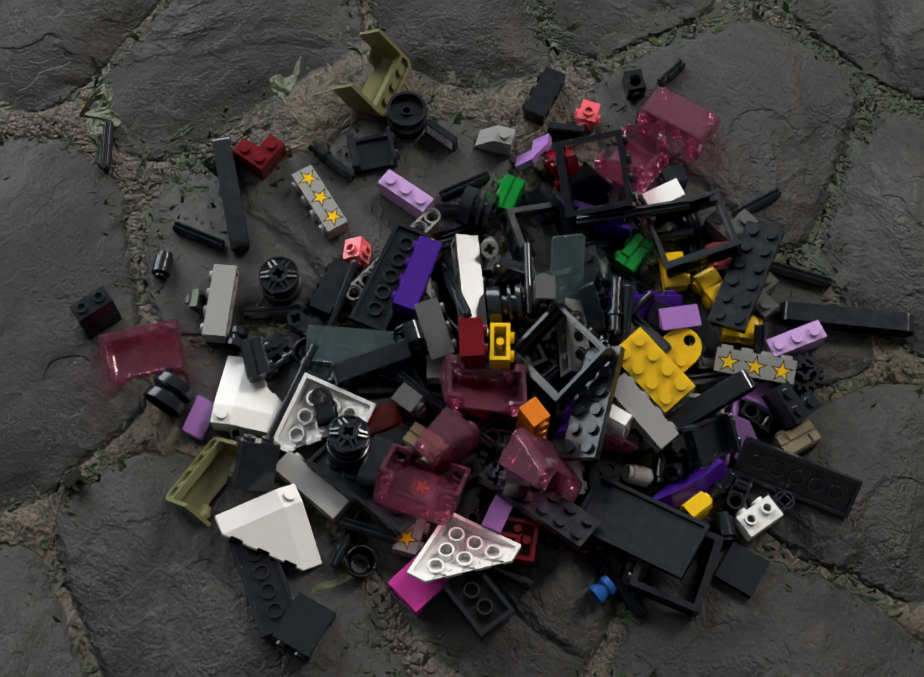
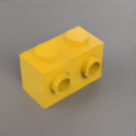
[490,323,514,370]

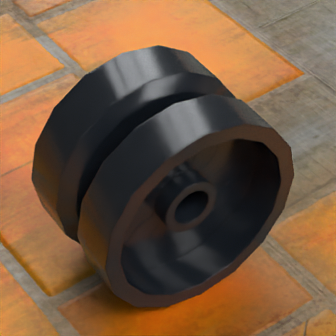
[387,91,427,139]
[143,370,196,418]

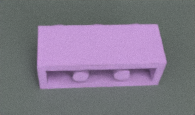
[378,169,434,219]
[766,320,827,358]

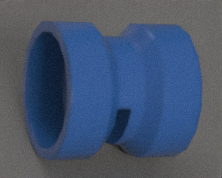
[588,575,617,605]

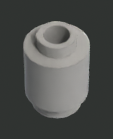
[622,464,654,487]

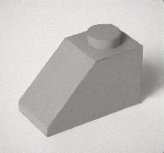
[475,125,516,156]

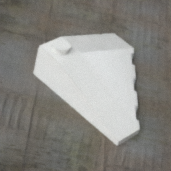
[210,356,282,436]
[273,372,377,452]
[214,483,322,572]
[407,510,521,583]

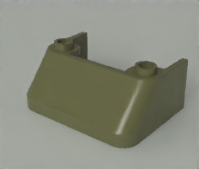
[332,29,411,117]
[165,437,240,527]

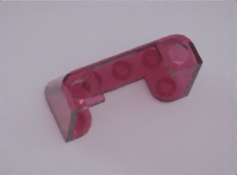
[634,87,721,160]
[594,122,669,195]
[415,406,479,477]
[498,428,582,502]
[373,443,471,526]

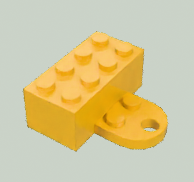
[619,327,702,416]

